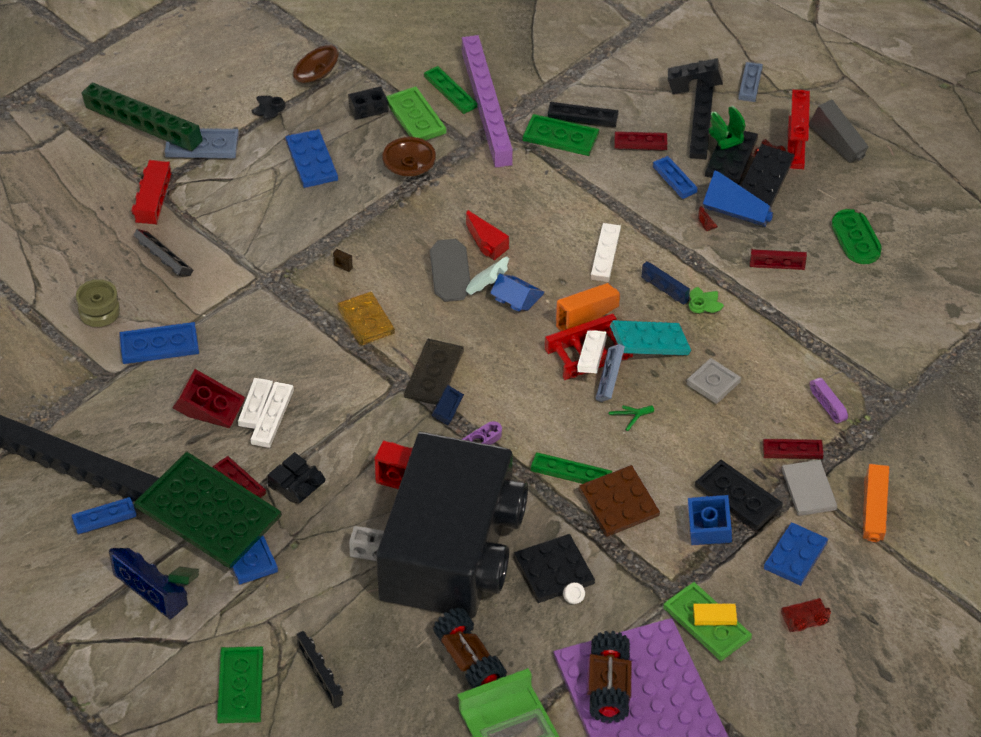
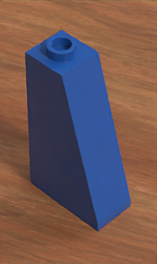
[703,171,773,227]

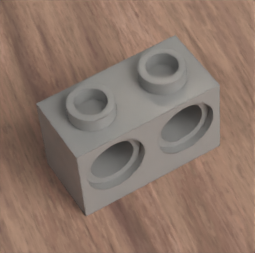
[349,526,384,561]

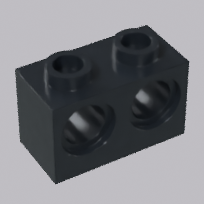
[348,86,388,120]

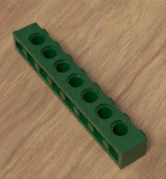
[81,82,203,151]

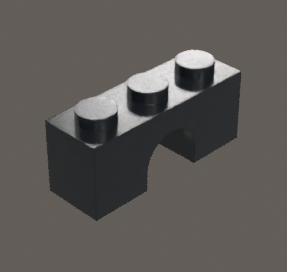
[668,58,723,94]

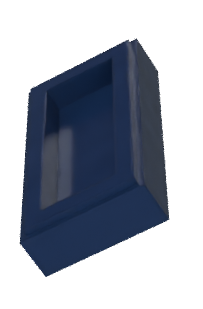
[431,385,464,426]

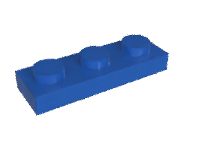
[653,156,698,199]
[71,497,137,534]

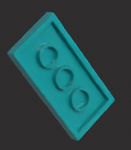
[610,320,691,355]

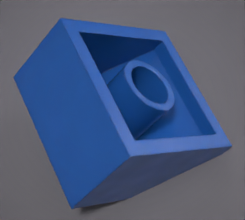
[490,273,544,312]

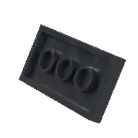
[705,131,758,185]
[741,144,795,207]
[695,460,783,531]

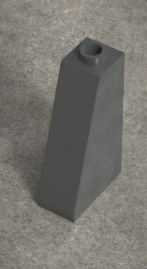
[809,99,869,163]

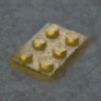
[337,291,395,346]

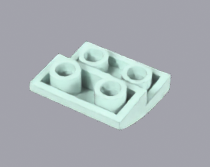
[466,257,509,295]

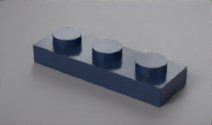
[641,261,690,305]

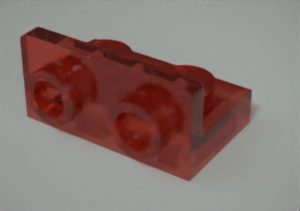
[781,598,831,632]

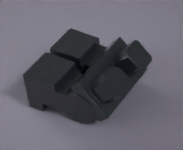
[268,452,326,503]

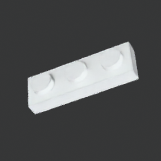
[577,330,607,373]
[238,378,273,429]

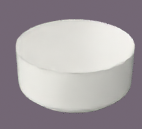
[563,583,585,604]

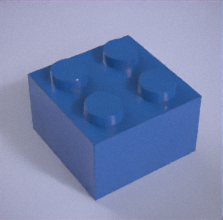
[688,495,732,545]

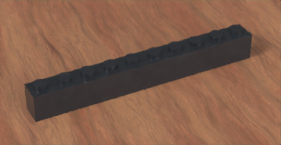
[0,415,159,502]

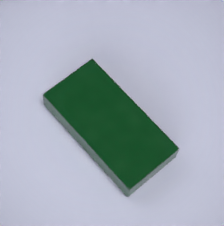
[168,566,199,585]

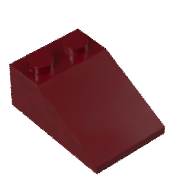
[172,369,246,428]

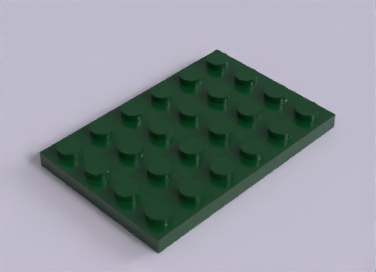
[134,451,282,569]

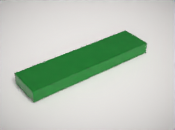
[424,66,478,114]
[530,452,612,484]

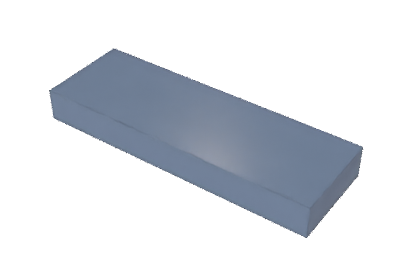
[738,62,763,102]
[596,344,625,402]

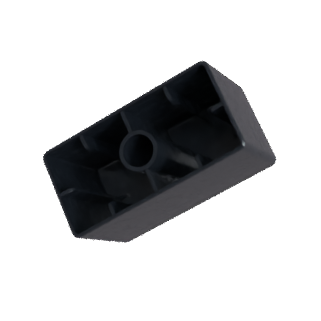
[376,431,528,619]

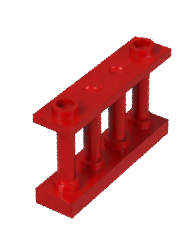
[787,89,810,170]
[545,314,633,380]

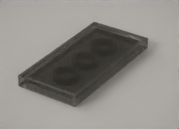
[404,338,464,405]

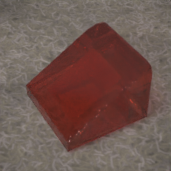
[698,206,718,231]

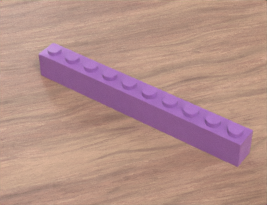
[462,35,513,167]

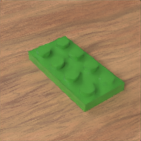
[386,86,446,140]
[663,582,752,661]

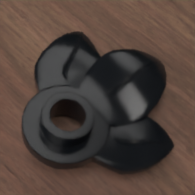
[251,95,286,119]

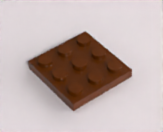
[578,465,660,537]

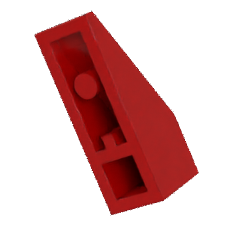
[466,210,509,261]

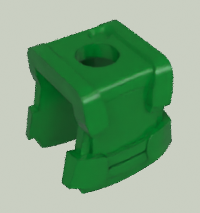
[709,106,746,149]

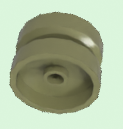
[76,279,120,327]

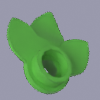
[689,287,724,313]

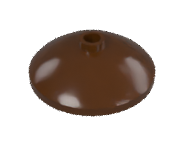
[293,45,339,83]
[383,137,436,177]

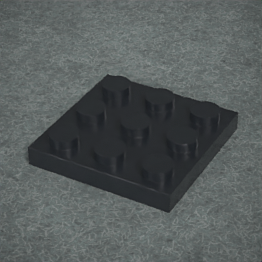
[514,534,595,603]

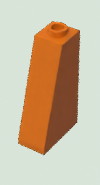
[556,283,620,331]
[863,464,889,542]

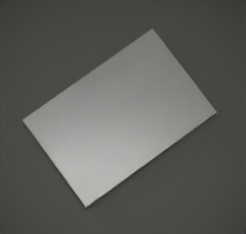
[782,460,837,516]

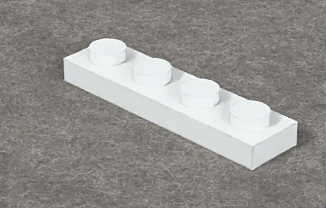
[591,223,621,282]
[251,382,294,448]

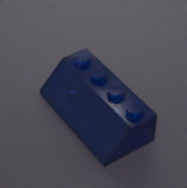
[109,548,188,620]

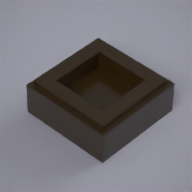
[333,249,353,272]

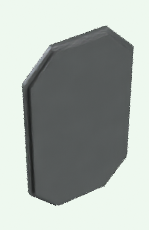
[430,239,470,302]

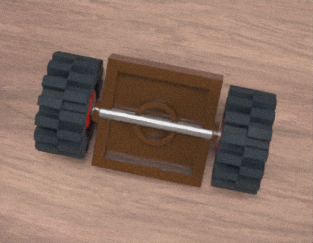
[433,608,507,689]
[587,631,632,723]

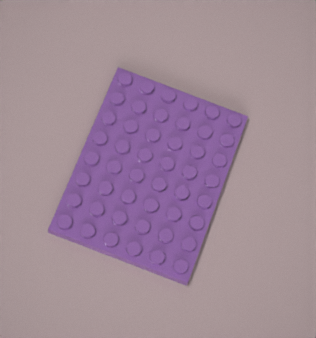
[554,618,728,737]

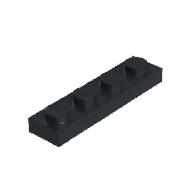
[547,102,619,127]
[133,229,194,276]
[296,631,344,709]

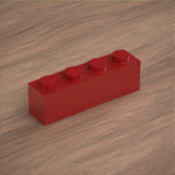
[132,160,172,225]

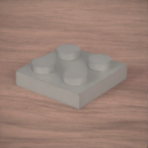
[687,358,741,404]

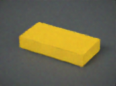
[693,604,737,625]

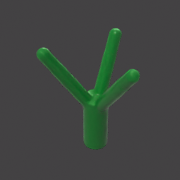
[608,405,654,431]

